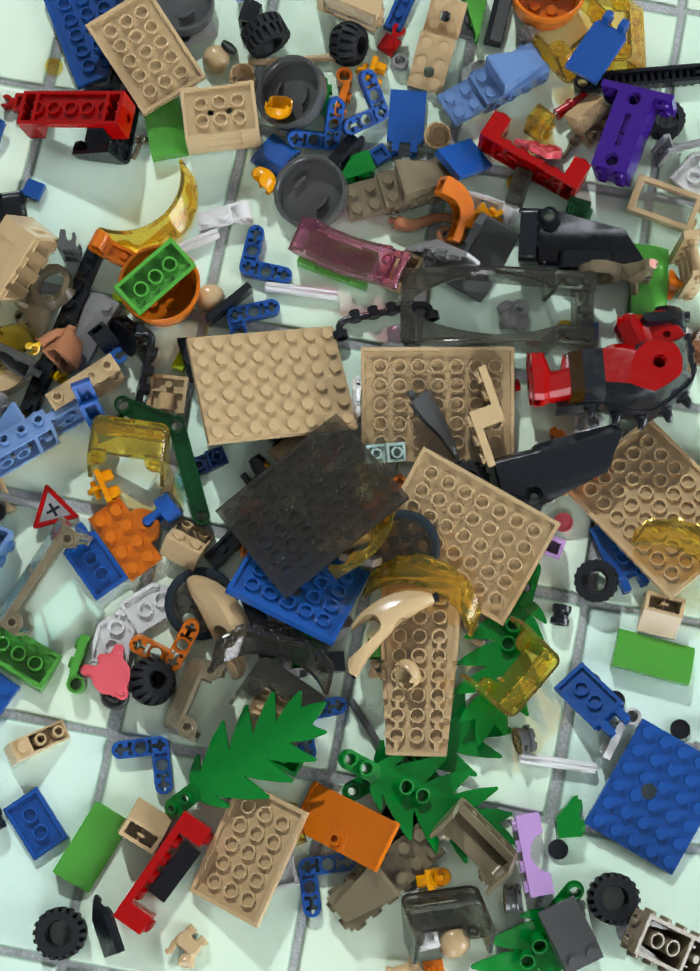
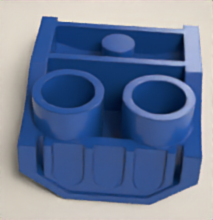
[250,134,301,178]

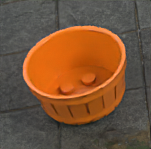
[512,0,584,31]
[118,245,200,327]

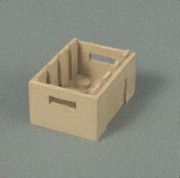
[180,80,261,155]
[0,214,59,301]

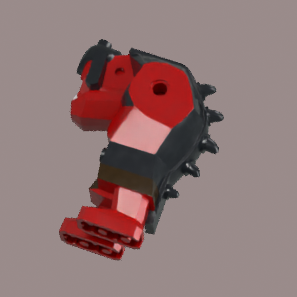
[526,305,697,430]

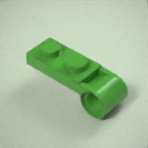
[66,634,92,694]

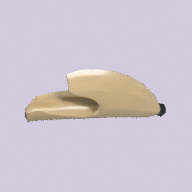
[183,571,252,680]
[347,590,440,679]

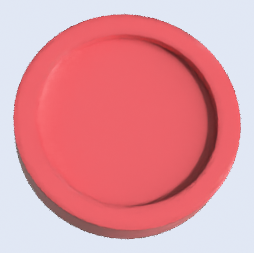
[554,513,573,532]

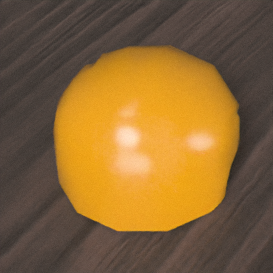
[264,96,293,120]
[251,167,276,195]

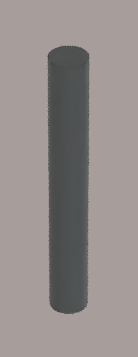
[348,699,386,749]

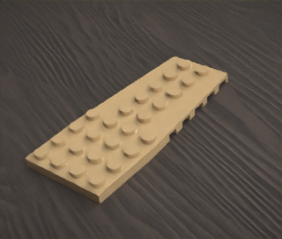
[381,578,461,757]

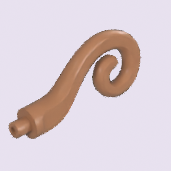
[388,212,467,248]

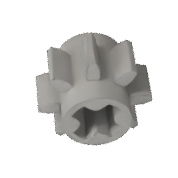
[516,24,539,45]

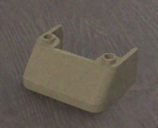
[429,798,518,895]

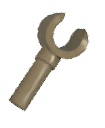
[131,135,149,160]
[562,135,581,158]

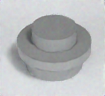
[391,53,409,72]

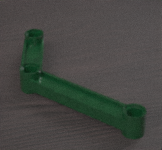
[114,395,211,527]

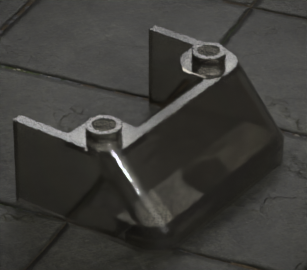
[228,657,325,747]
[401,885,496,965]

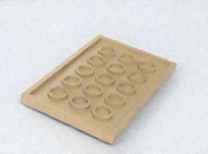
[85,0,206,117]
[189,789,310,928]

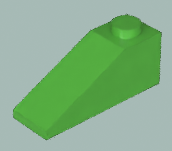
[461,0,487,44]

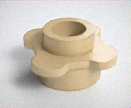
[368,659,383,681]

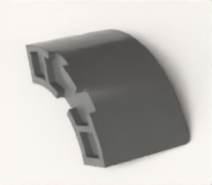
[442,212,519,303]

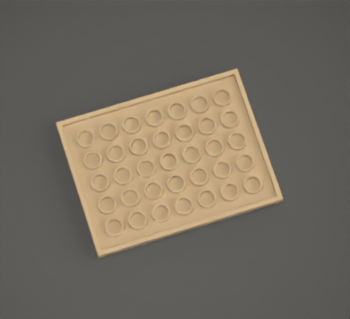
[186,326,358,446]
[361,347,514,462]
[567,420,700,600]
[377,447,561,625]

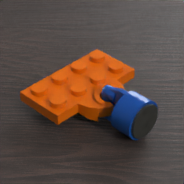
[88,491,184,582]

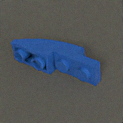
[71,377,116,444]

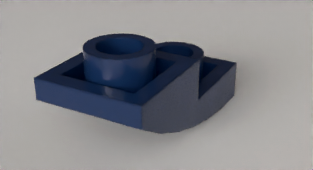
[194,445,229,477]

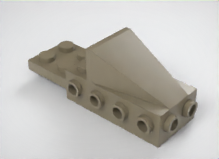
[346,156,452,222]
[326,823,446,932]
[620,907,700,971]

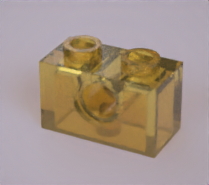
[524,103,556,144]

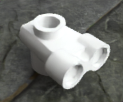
[574,414,603,434]

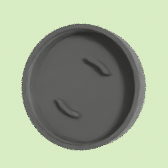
[156,0,214,38]
[256,55,327,131]
[273,154,349,231]

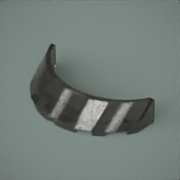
[210,621,334,695]

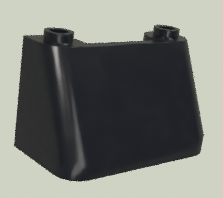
[72,84,140,165]

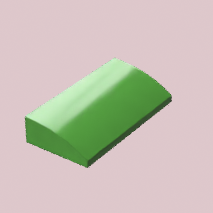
[144,97,189,162]
[113,237,196,316]
[629,243,669,315]
[0,626,63,693]
[610,628,695,686]
[52,801,125,893]

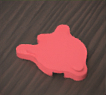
[514,138,563,160]
[80,644,131,700]

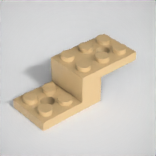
[407,0,468,94]
[464,365,505,467]

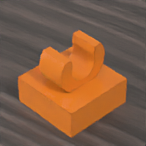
[422,958,445,971]

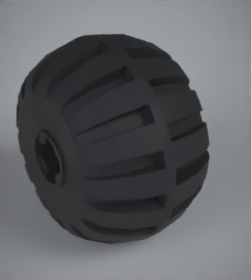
[328,21,369,67]
[129,657,176,706]

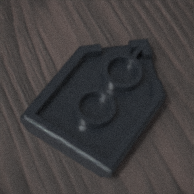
[92,894,125,958]

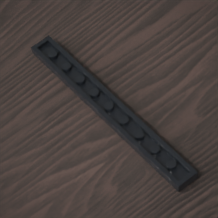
[19,247,104,417]

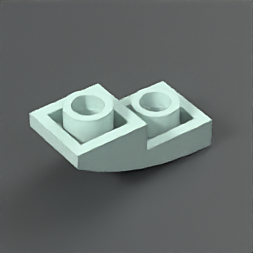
[364,442,406,464]
[114,456,158,491]

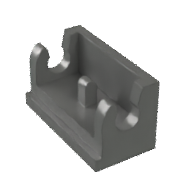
[57,229,82,263]

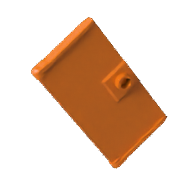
[300,781,400,872]

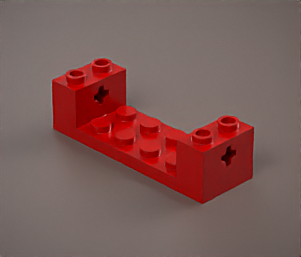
[16,91,136,139]
[478,110,591,203]
[113,811,214,935]

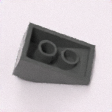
[537,895,604,971]

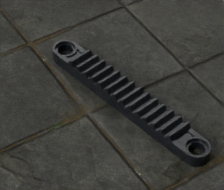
[573,63,700,94]

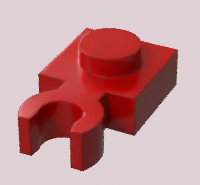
[377,23,407,58]
[1,93,23,113]

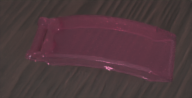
[288,216,411,290]

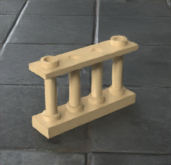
[668,228,700,301]
[45,353,127,411]

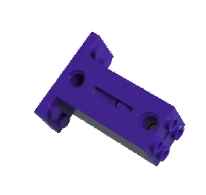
[591,79,677,187]

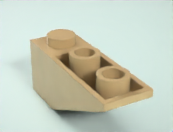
[4,720,70,766]

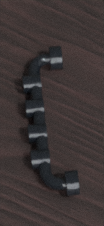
[333,297,440,342]
[113,321,158,431]

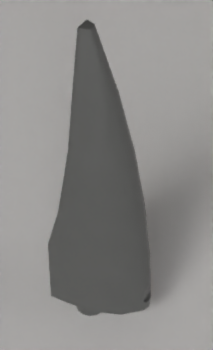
[0,342,42,380]
[406,389,460,462]

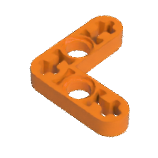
[129,618,200,671]

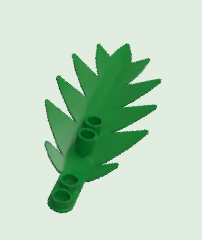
[453,563,550,746]
[164,691,327,818]
[342,694,514,801]
[338,749,515,863]
[471,880,584,971]

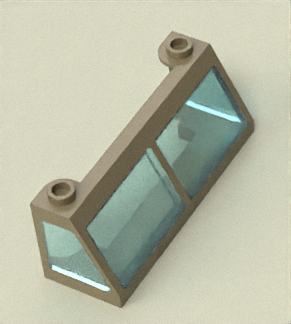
[0,516,93,636]

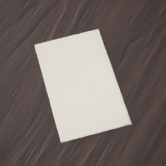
[185,19,219,48]

